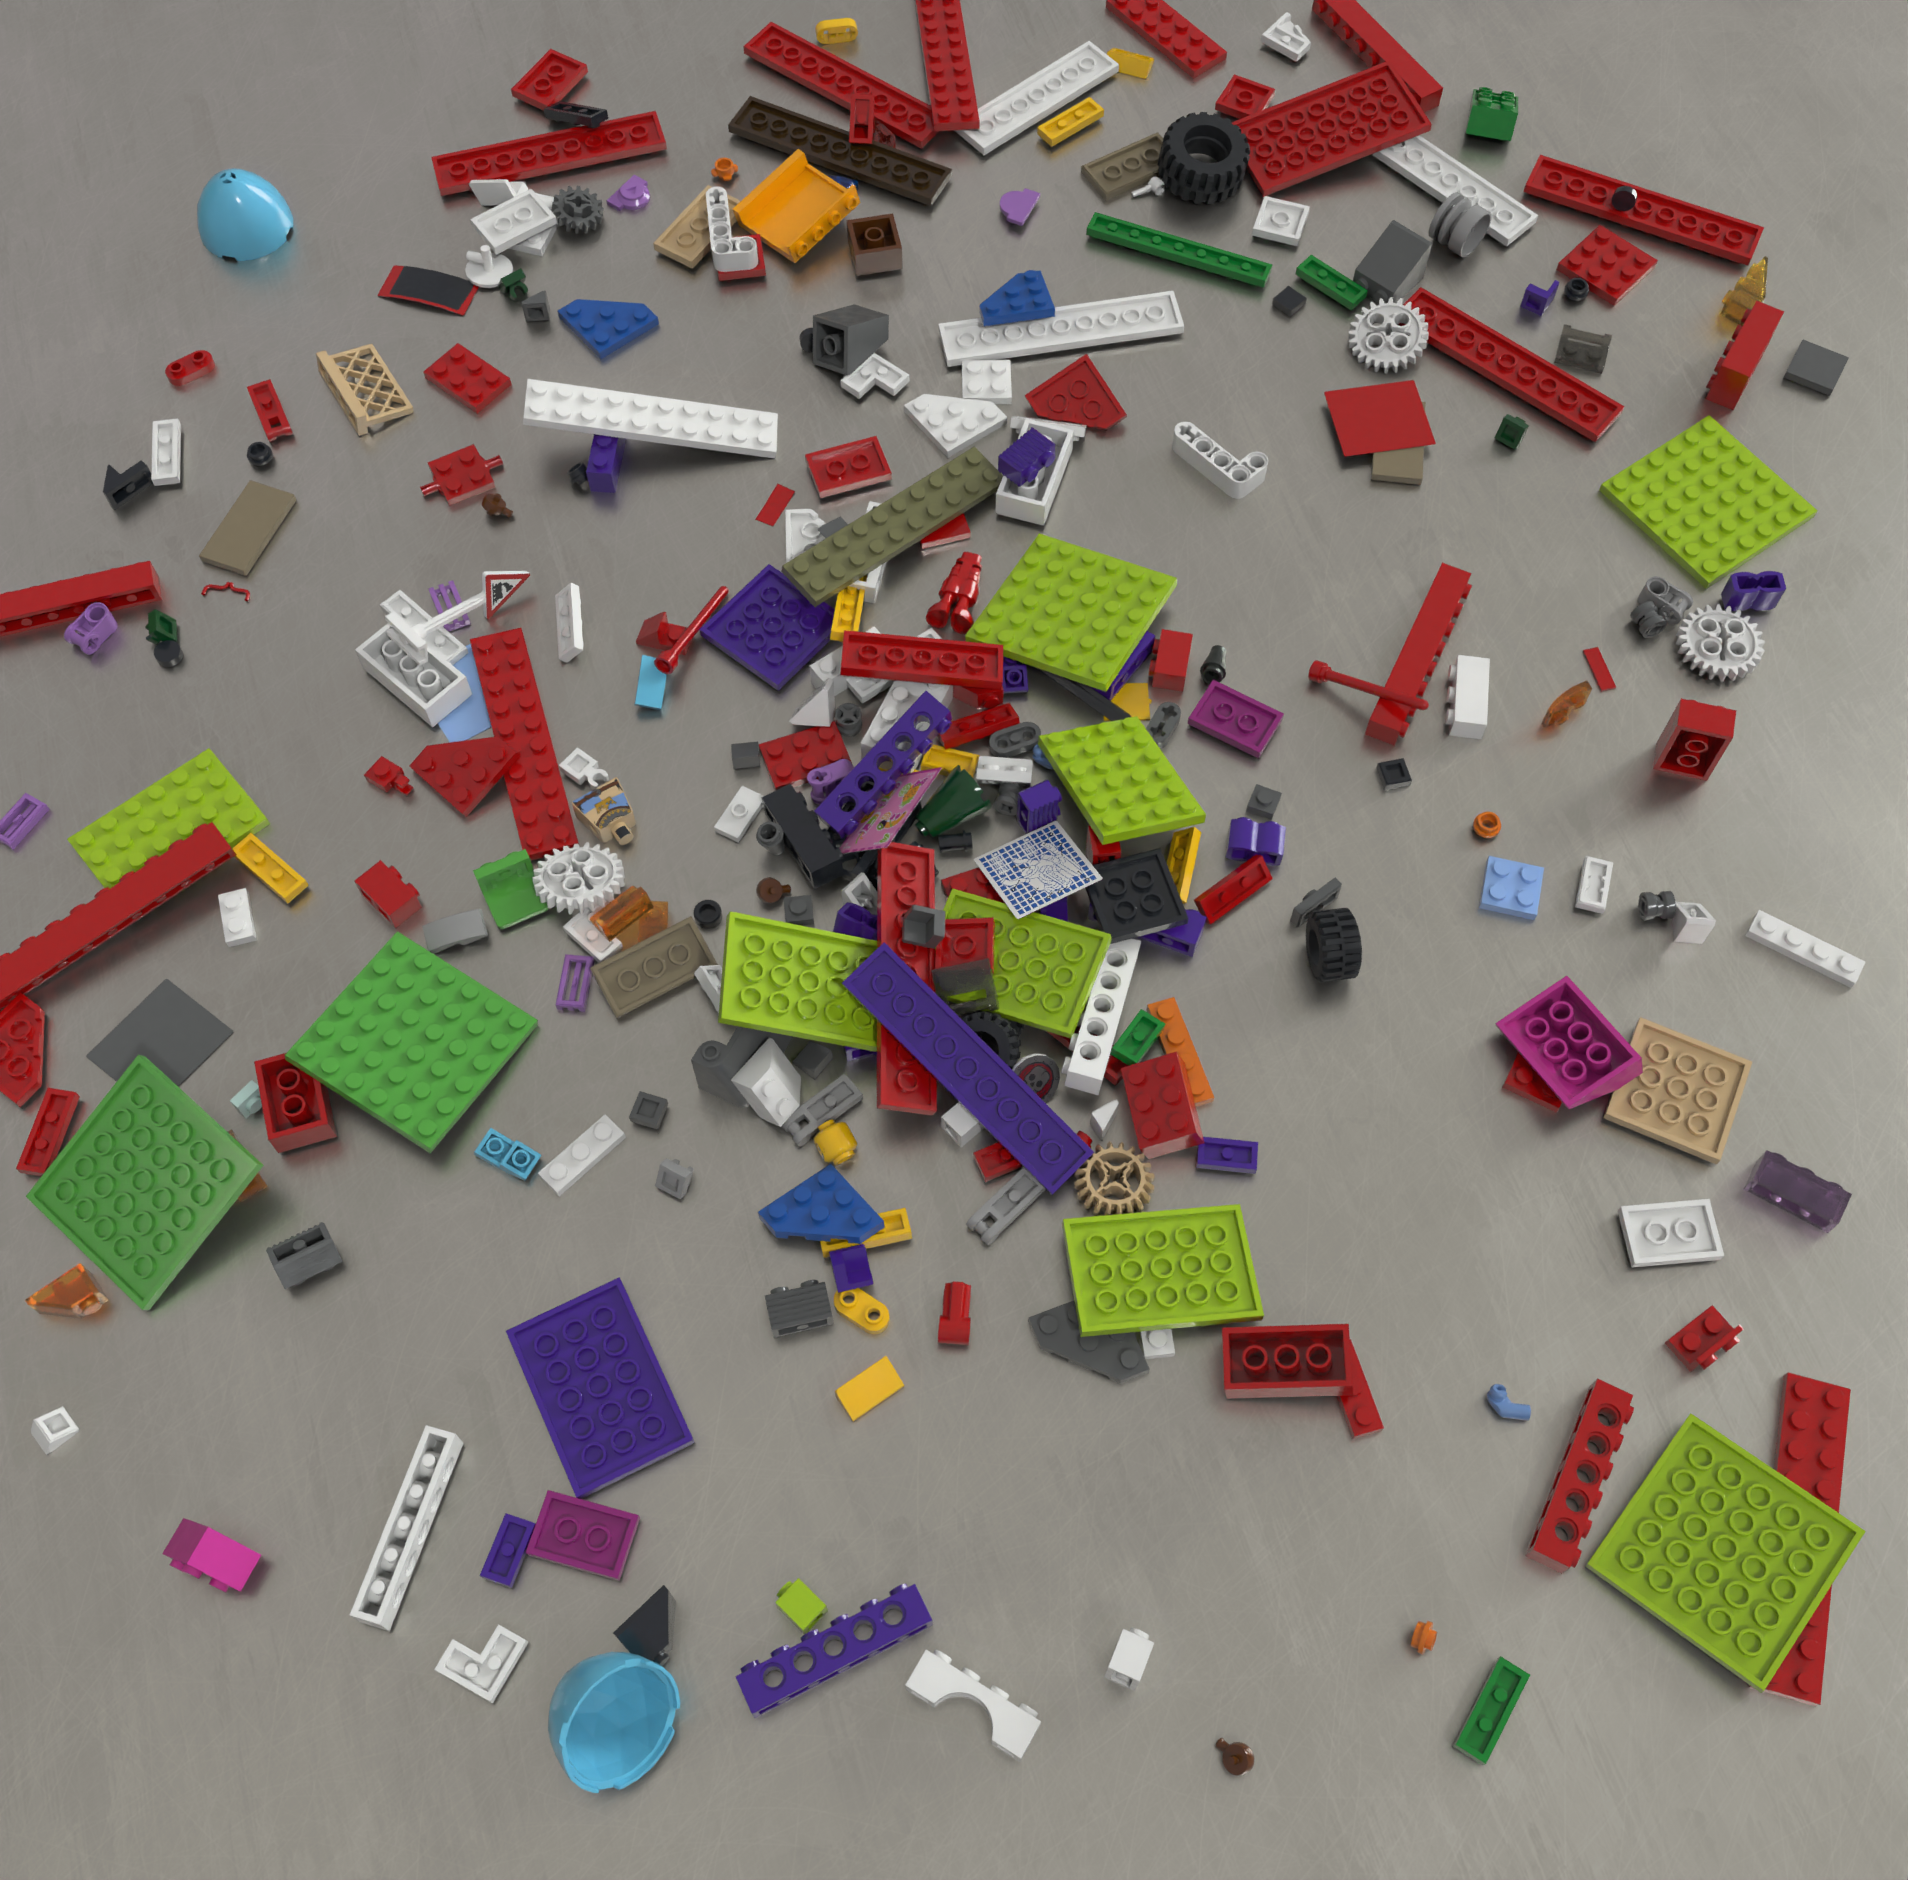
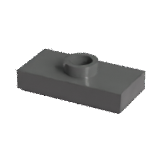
[1290,877,1342,928]

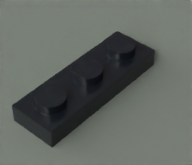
[544,101,609,128]

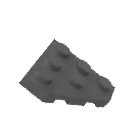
[1028,1300,1150,1383]

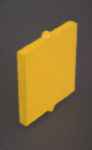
[1103,683,1152,721]

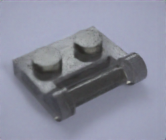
[1554,324,1612,374]
[931,958,999,1015]

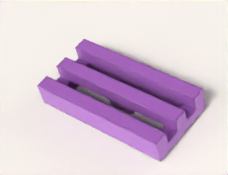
[429,580,471,632]
[0,793,50,850]
[555,954,595,1012]

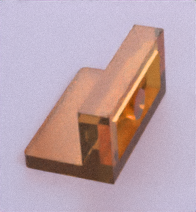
[590,886,654,942]

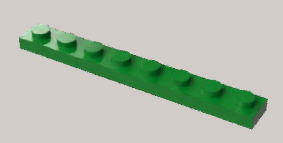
[1086,212,1273,288]

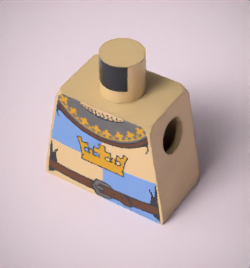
[571,777,636,845]

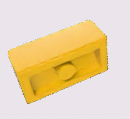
[1107,48,1155,79]
[835,1356,904,1422]

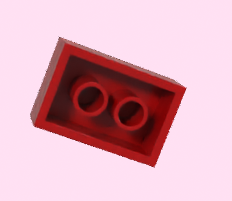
[1653,698,1737,781]
[1121,1051,1205,1159]
[254,1053,337,1153]

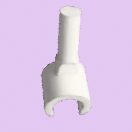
[1131,177,1165,197]

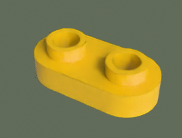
[834,1288,890,1334]

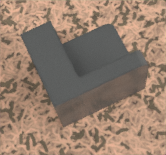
[902,905,945,949]

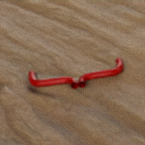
[201,582,250,601]

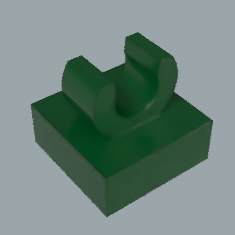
[498,268,528,301]
[1494,414,1529,450]
[145,609,177,644]

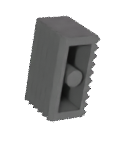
[266,1222,343,1289]
[765,1280,834,1338]

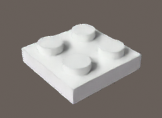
[1252,196,1310,246]
[962,360,1012,404]

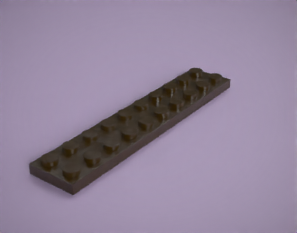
[728,96,952,206]

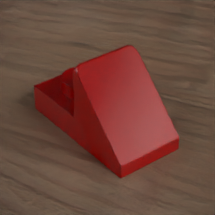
[849,94,875,144]
[636,612,693,655]

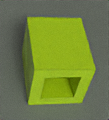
[775,1578,828,1635]

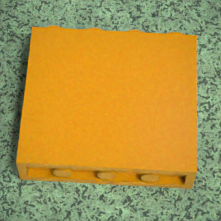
[733,149,861,263]

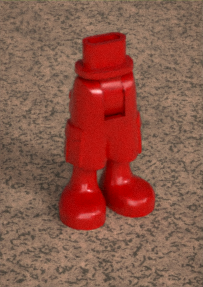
[926,552,982,635]

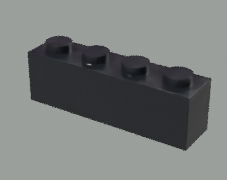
[761,784,845,889]

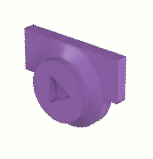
[606,175,650,211]
[1000,188,1040,226]

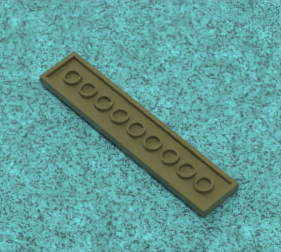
[781,446,1003,607]

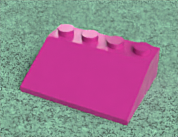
[1495,976,1643,1110]

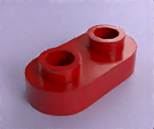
[165,350,215,386]

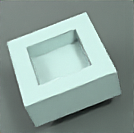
[230,1080,262,1119]

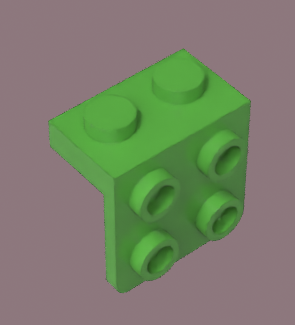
[473,849,549,929]

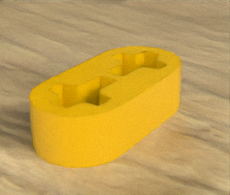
[815,18,858,44]

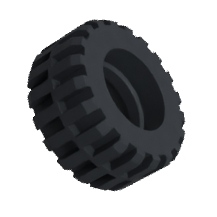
[1158,112,1250,204]

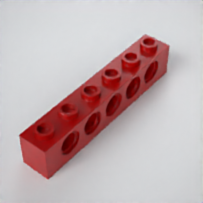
[1525,1378,1634,1574]

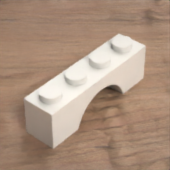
[905,1649,1041,1762]

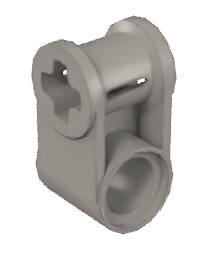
[1638,576,1693,625]

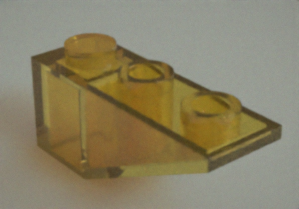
[1720,256,1768,326]

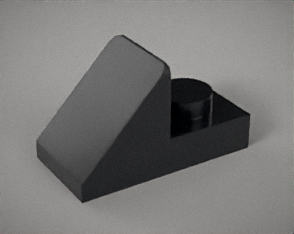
[103,460,153,510]

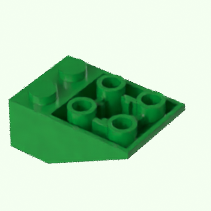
[1466,87,1518,141]

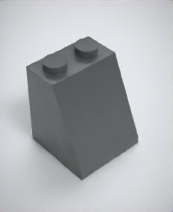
[1353,220,1433,304]
[813,304,889,375]

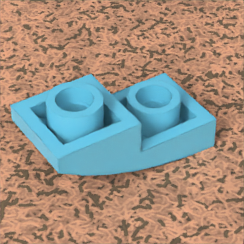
[634,655,667,710]
[474,1128,542,1181]

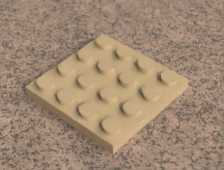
[1603,1017,1752,1165]

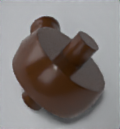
[482,493,513,518]
[756,877,791,904]
[1216,1738,1254,1776]

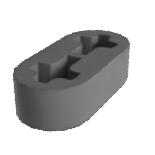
[1146,702,1181,749]

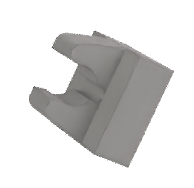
[655,1158,694,1199]

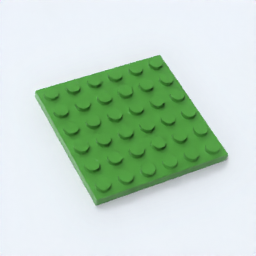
[285,931,538,1154]
[26,1055,264,1310]

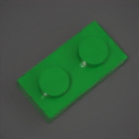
[1110,1009,1166,1066]

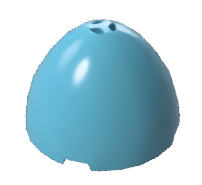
[197,168,294,261]
[548,1652,680,1793]

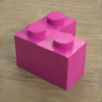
[162,1518,261,1593]

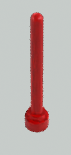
[654,586,729,674]
[1308,660,1429,710]

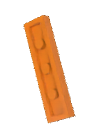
[1146,997,1215,1107]

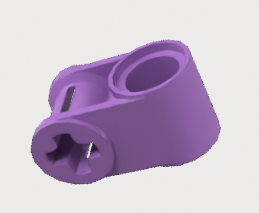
[64,602,118,655]
[807,759,862,804]

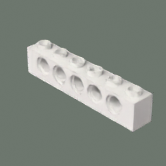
[1062,939,1141,1095]
[350,1425,463,1631]

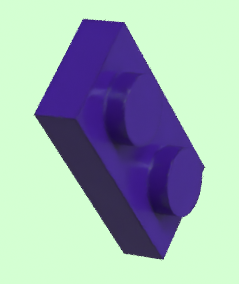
[1196,1137,1258,1174]
[480,1513,536,1588]

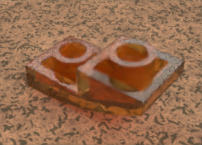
[1541,681,1592,728]
[638,900,668,943]

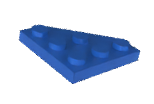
[979,270,1055,326]
[557,299,659,359]
[758,1164,885,1244]

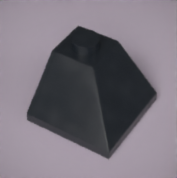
[613,1585,676,1666]

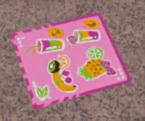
[839,767,942,853]

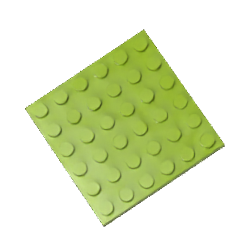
[1599,415,1818,589]
[965,533,1177,692]
[1585,1413,1866,1693]

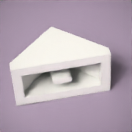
[789,677,835,727]
[842,872,877,915]
[1672,902,1716,944]

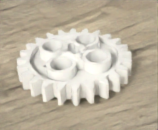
[1349,297,1429,374]
[1676,604,1765,682]
[532,842,625,914]

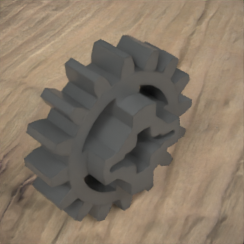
[552,186,604,234]

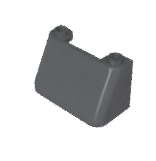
[691,1026,793,1107]

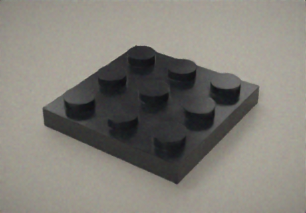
[1085,848,1189,944]

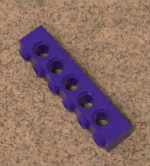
[814,691,952,839]
[735,1583,933,1718]

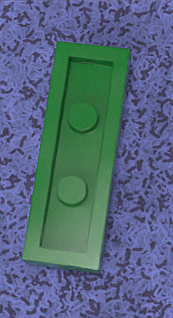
[1295,255,1368,311]
[1453,1656,1530,1765]

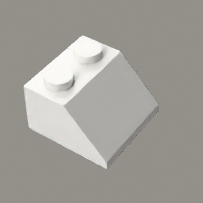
[731,1038,801,1127]

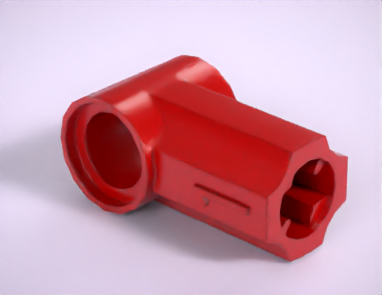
[938,1281,971,1345]

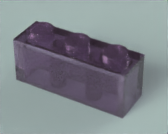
[1744,1150,1852,1233]

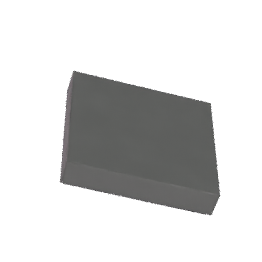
[1784,340,1849,396]

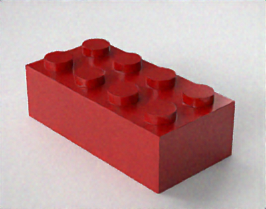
[1706,301,1785,410]
[1222,1324,1353,1399]

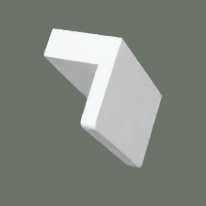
[469,179,528,206]

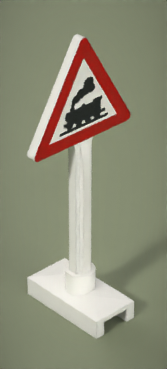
[385,571,530,666]

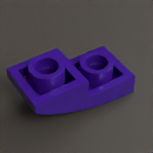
[1002,656,1028,693]

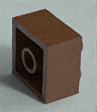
[846,213,903,276]

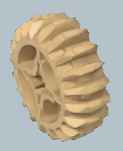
[1074,1141,1155,1216]

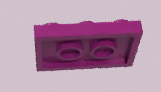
[1187,680,1284,758]
[526,1490,640,1581]

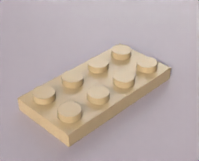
[653,185,740,269]

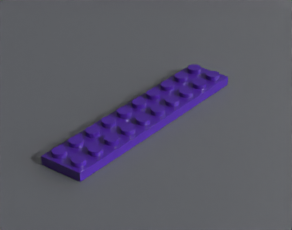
[842,942,1094,1195]

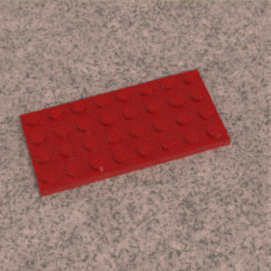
[1232,60,1432,197]

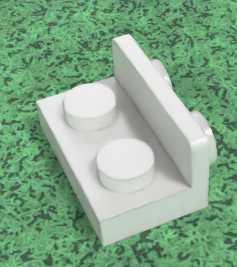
[976,756,1033,787]

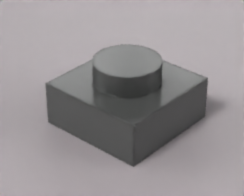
[1246,784,1282,820]
[783,895,814,926]
[629,1091,668,1130]

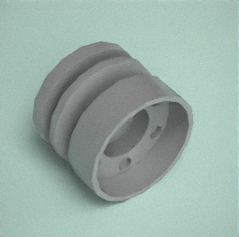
[1429,192,1492,258]

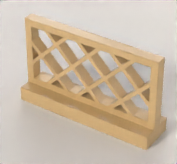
[316,344,414,436]

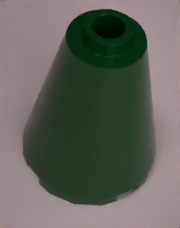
[915,765,992,838]

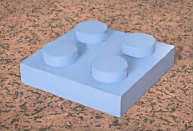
[1479,856,1544,920]

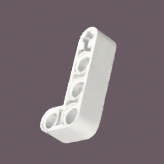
[706,186,758,272]
[1172,422,1269,499]

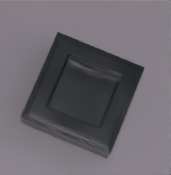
[1272,286,1307,317]
[1376,758,1412,790]

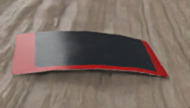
[378,265,479,315]

